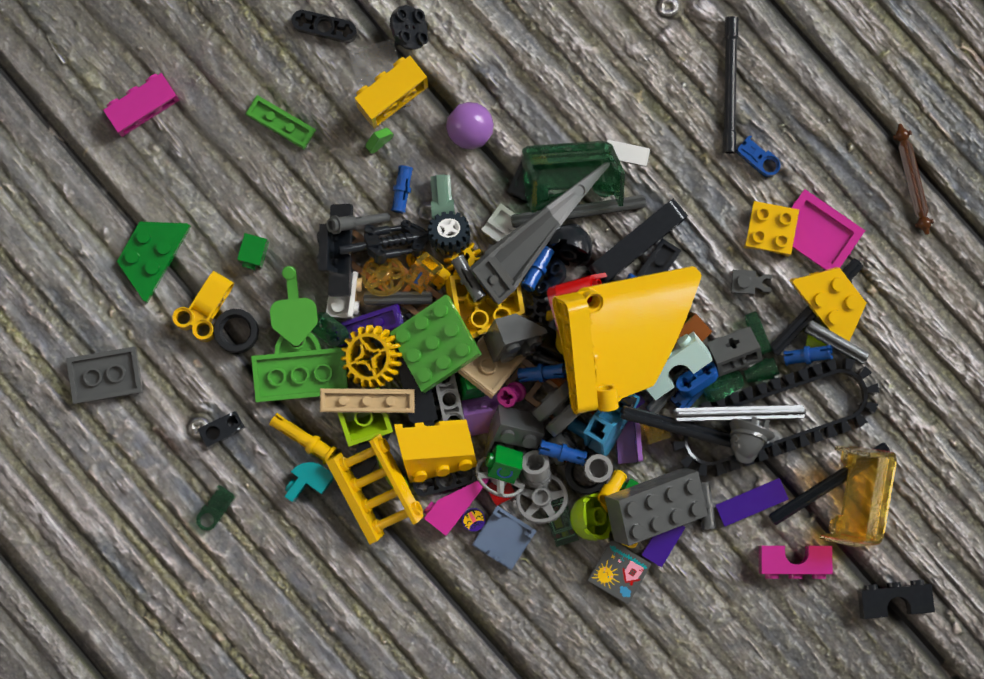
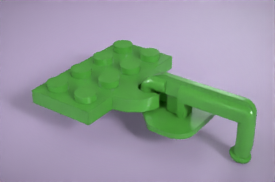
[251,266,349,402]

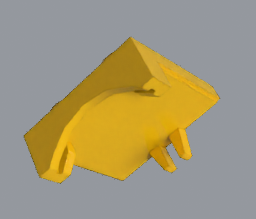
[744,201,799,257]

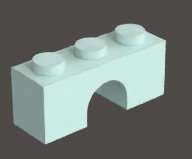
[646,331,713,400]

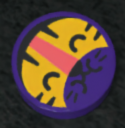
[462,508,485,532]

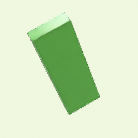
[245,95,316,150]

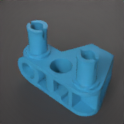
[567,394,640,456]

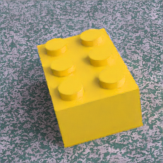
[355,56,428,129]

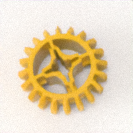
[340,325,402,388]

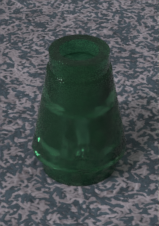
[744,357,780,384]

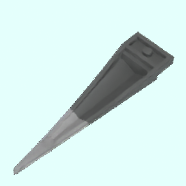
[469,162,610,305]

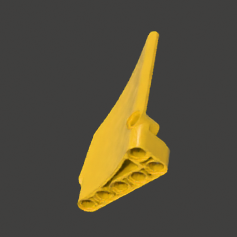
[552,266,702,415]

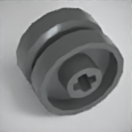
[531,380,580,437]

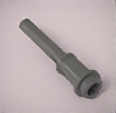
[326,213,390,234]

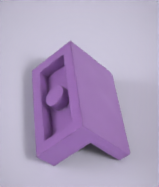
[461,394,503,436]
[616,421,643,464]

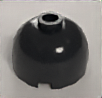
[546,224,593,267]

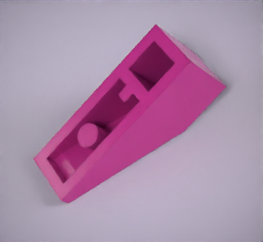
[424,478,489,536]

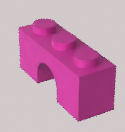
[758,546,833,579]

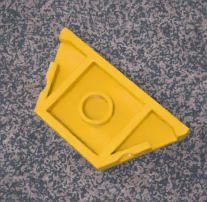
[789,267,867,342]

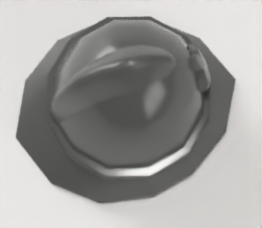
[729,418,775,464]

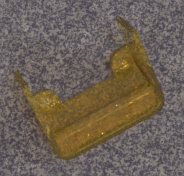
[820,445,897,547]

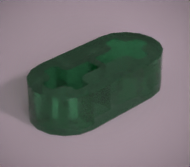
[744,311,771,355]
[312,312,349,347]
[703,371,744,402]

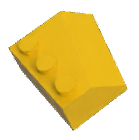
[445,275,525,339]
[394,419,477,483]

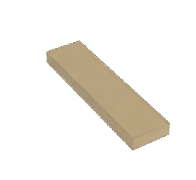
[320,388,415,413]

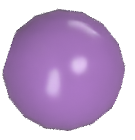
[446,102,494,150]

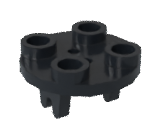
[390,5,429,50]
[523,256,567,299]

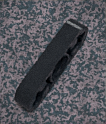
[292,10,357,43]
[413,467,478,497]

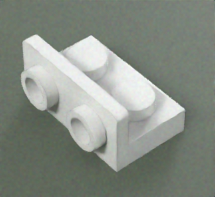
[326,271,363,320]

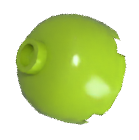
[570,493,612,541]

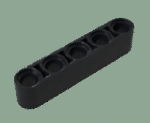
[587,198,688,284]

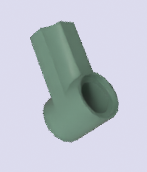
[430,174,455,220]

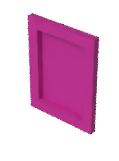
[792,189,866,270]

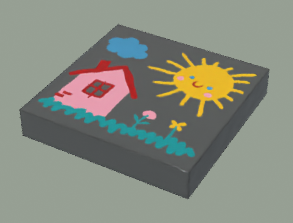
[588,540,651,604]

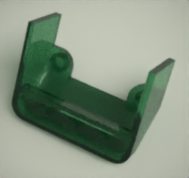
[522,141,625,213]

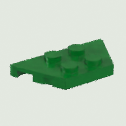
[117,222,191,303]

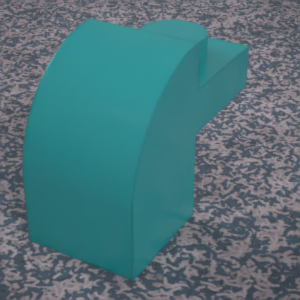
[284,462,335,502]

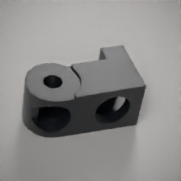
[197,411,245,450]

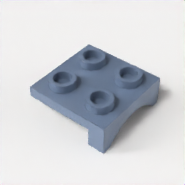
[472,505,537,570]

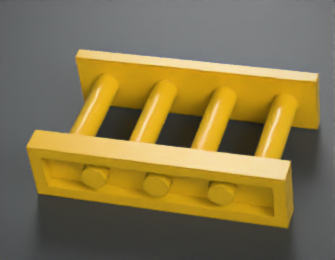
[326,434,424,545]

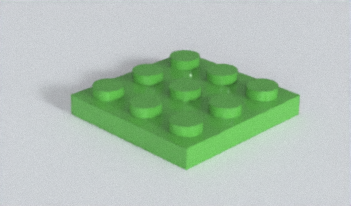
[390,295,482,393]

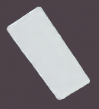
[604,140,650,166]

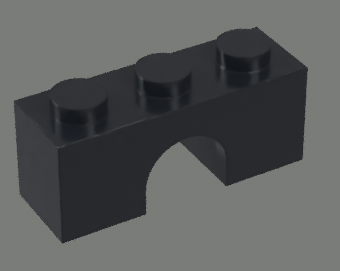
[857,579,935,619]

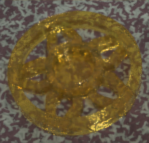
[361,258,405,296]

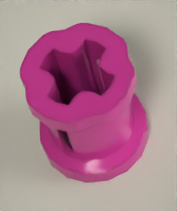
[497,381,526,408]

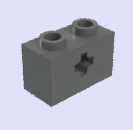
[707,327,762,377]

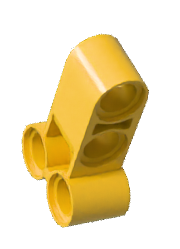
[172,271,234,342]

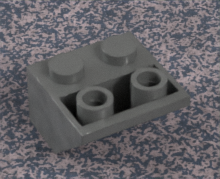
[483,314,548,363]
[484,405,545,457]

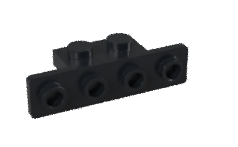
[317,204,353,297]

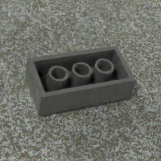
[605,468,708,546]

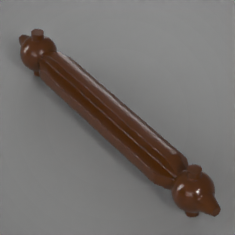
[893,124,934,235]

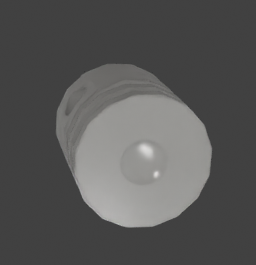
[522,450,552,488]
[583,454,613,483]

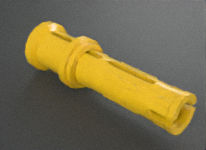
[269,413,337,465]

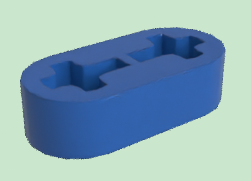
[676,362,718,397]

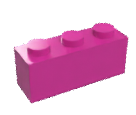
[103,73,180,137]

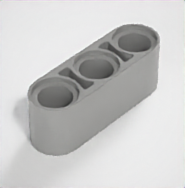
[436,374,464,421]

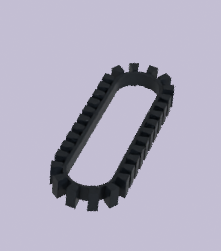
[671,358,880,477]

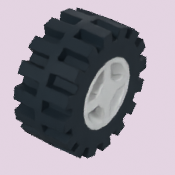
[428,211,470,256]

